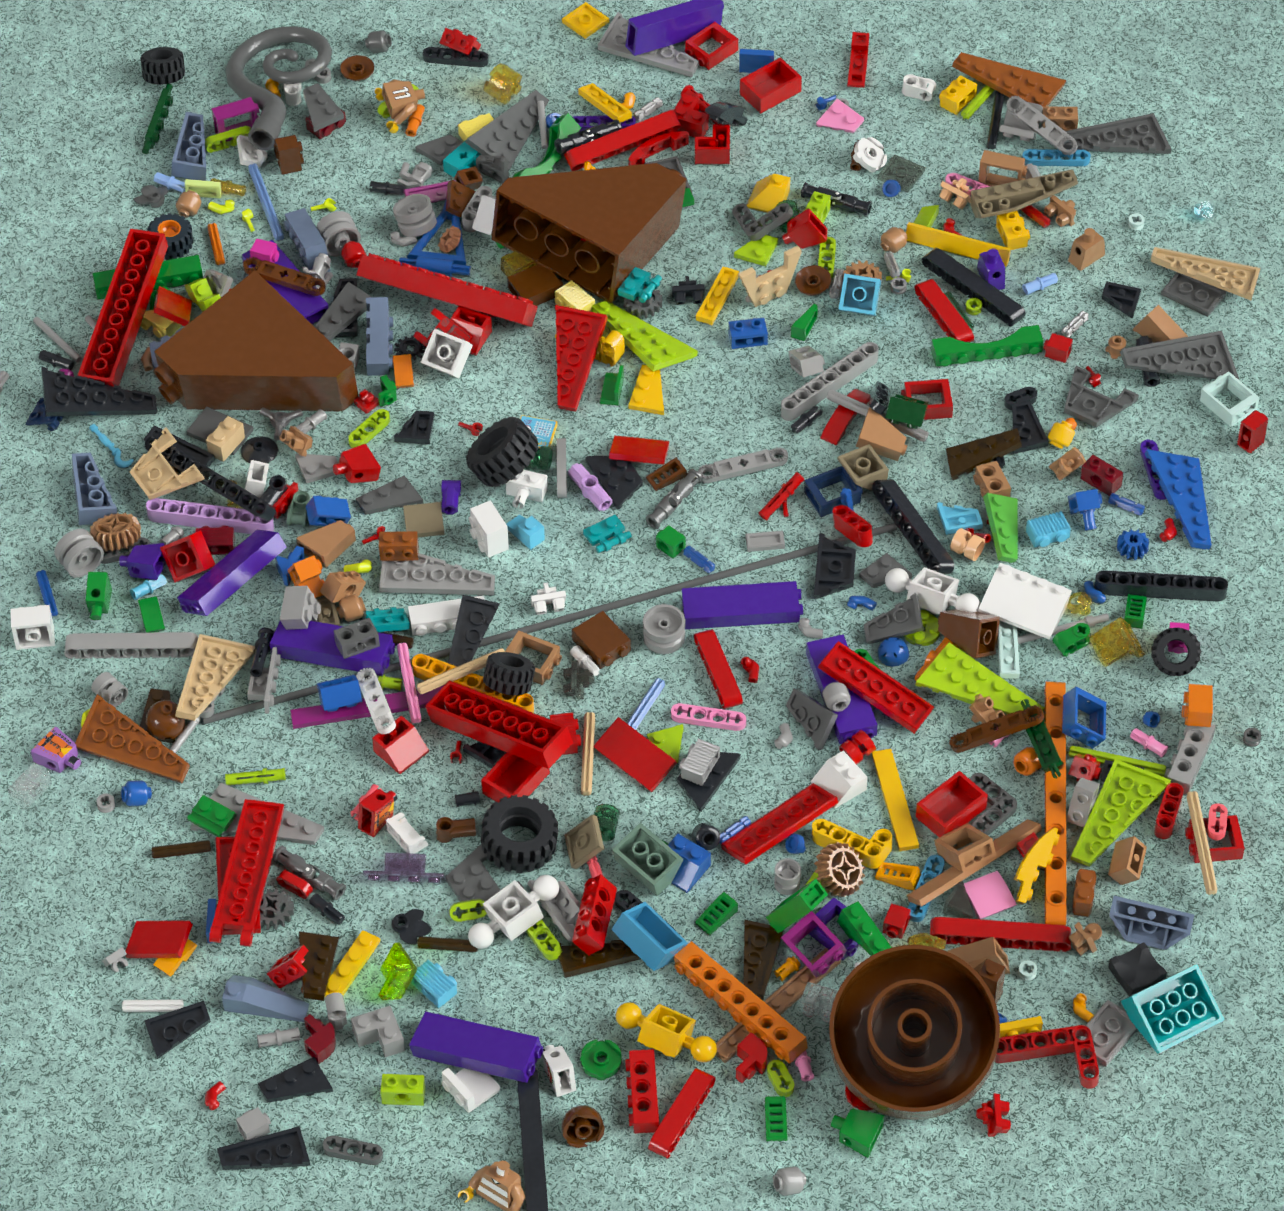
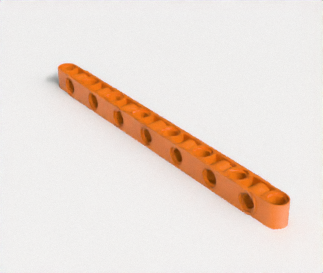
[1045,681,1067,926]

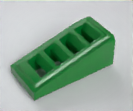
[791,304,818,341]
[1123,594,1147,629]
[695,892,738,936]
[765,1096,788,1141]

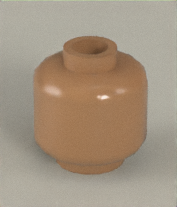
[176,190,201,218]
[881,227,907,253]
[337,594,366,622]

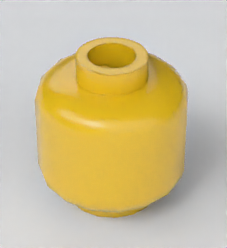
[1048,420,1075,449]

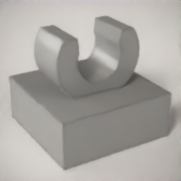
[102,947,128,973]

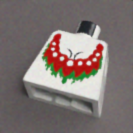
[542,1045,576,1097]

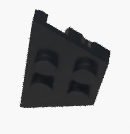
[585,456,643,510]
[814,533,856,599]
[677,752,741,812]

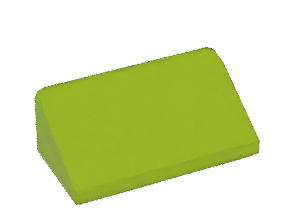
[914,205,939,228]

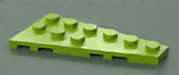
[591,301,698,372]
[915,642,1045,714]
[1071,759,1171,867]

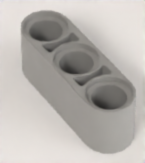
[462,186,492,233]

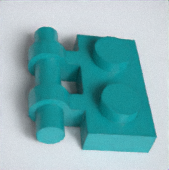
[618,267,662,303]
[583,515,632,553]
[365,607,410,633]

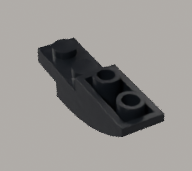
[704,101,748,126]

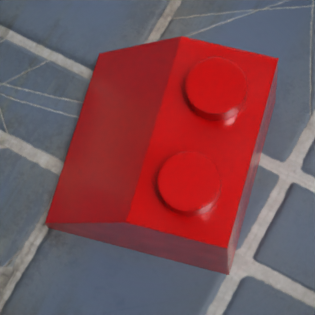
[160,530,215,582]

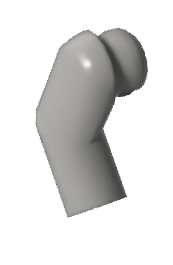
[774,723,793,749]

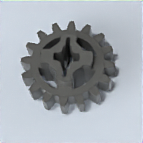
[624,286,662,318]
[260,888,294,930]

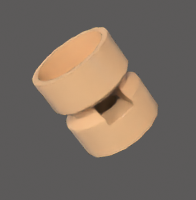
[950,528,985,561]

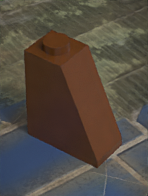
[974,959,1006,1004]

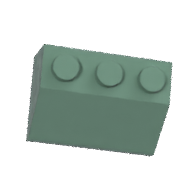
[612,823,683,896]

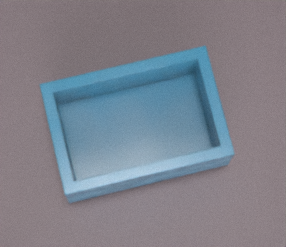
[611,902,688,971]

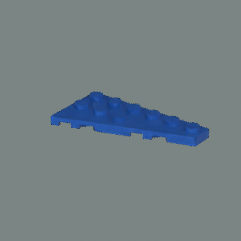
[1145,449,1212,550]

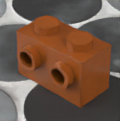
[379,531,419,561]

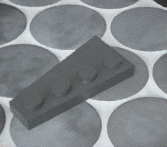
[315,282,372,341]

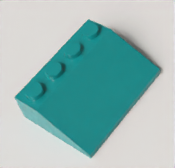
[1121,964,1225,1054]

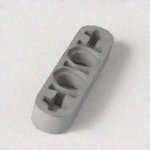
[557,438,567,498]

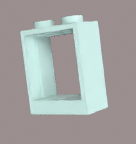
[1200,372,1259,427]

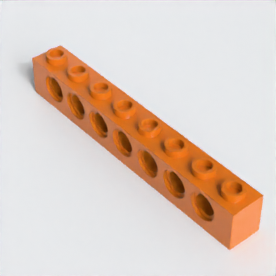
[674,941,808,1064]

